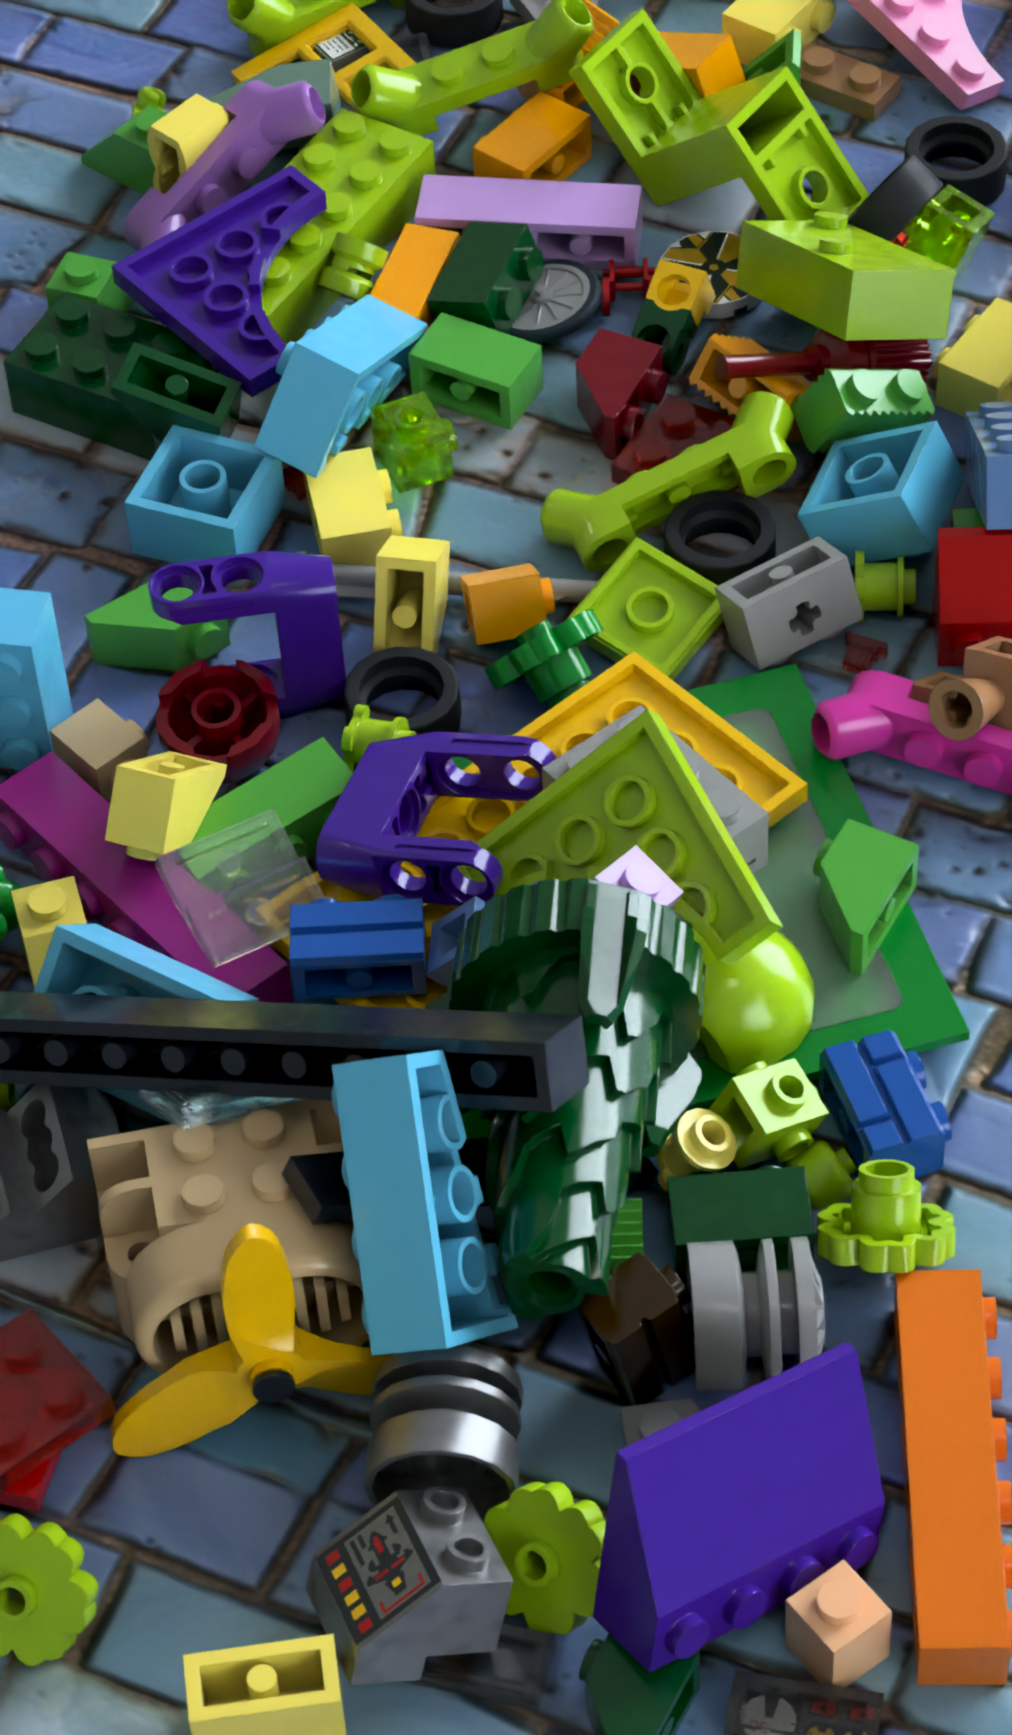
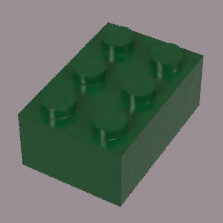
[3,292,213,461]

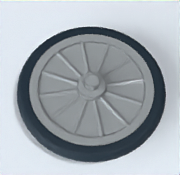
[508,259,602,344]

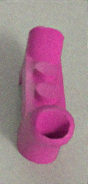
[811,670,1012,796]

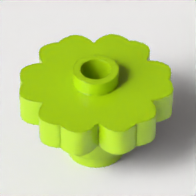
[817,1159,956,1273]
[484,1481,606,1635]
[0,1513,99,1666]

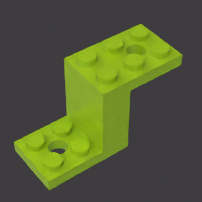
[568,8,869,220]

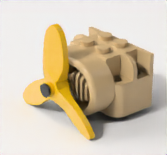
[87,1099,394,1457]

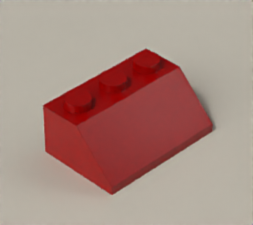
[933,527,1012,666]

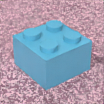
[797,420,966,567]
[124,425,286,580]

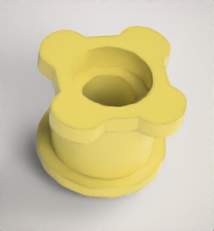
[656,1108,737,1192]

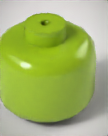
[785,1140,858,1210]

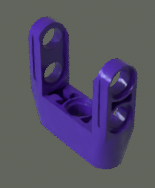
[148,551,346,719]
[316,731,556,906]

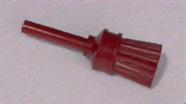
[714,329,933,383]

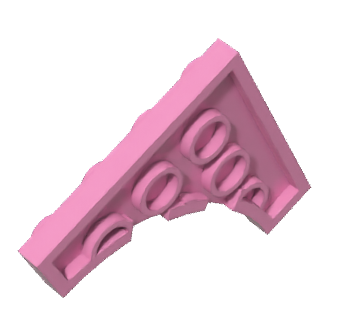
[846,0,1004,111]

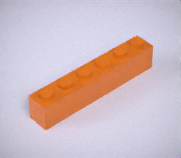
[893,1269,1012,1686]

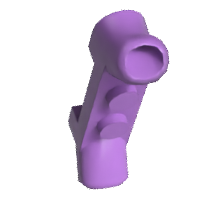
[124,80,325,251]

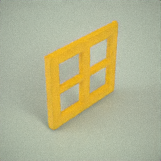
[231,2,417,150]

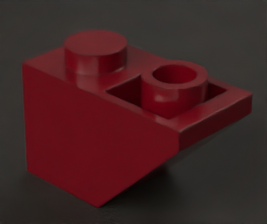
[576,328,668,461]

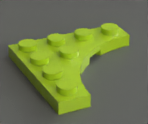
[457,709,783,965]

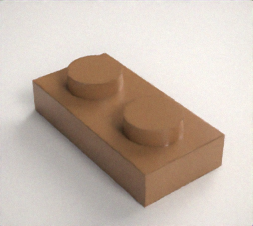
[801,42,901,122]

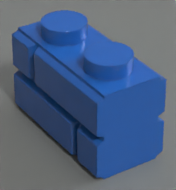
[290,894,428,1001]
[819,1029,952,1178]

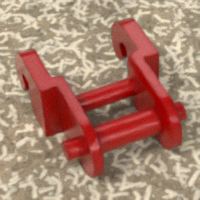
[602,257,655,317]

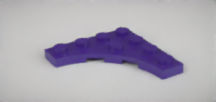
[112,165,327,397]

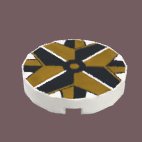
[660,231,761,319]

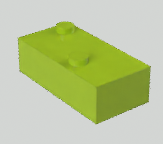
[735,212,955,341]

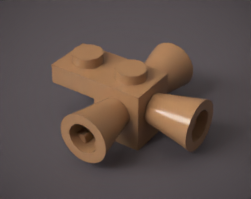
[910,636,1012,741]

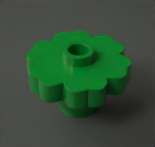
[484,608,604,709]

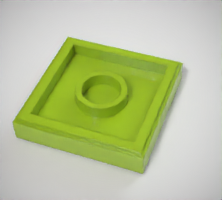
[565,536,724,681]

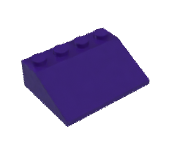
[593,1342,885,1673]

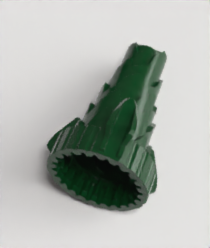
[425,878,706,1321]

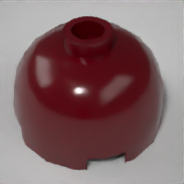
[155,659,281,784]

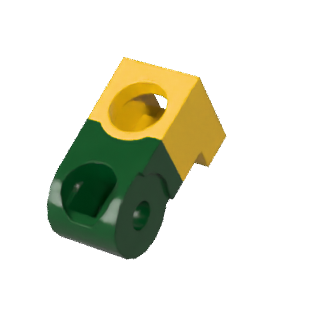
[631,259,716,376]

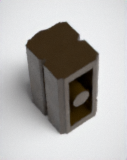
[577,1252,695,1406]

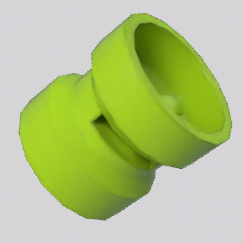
[317,231,389,301]

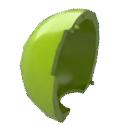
[691,927,815,1074]

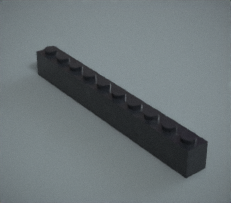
[0,991,590,1112]

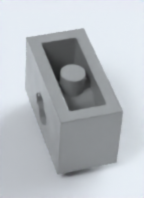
[714,536,864,670]

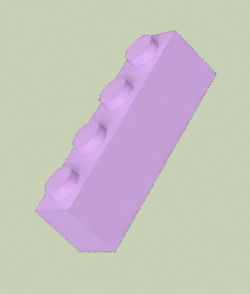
[415,174,643,269]

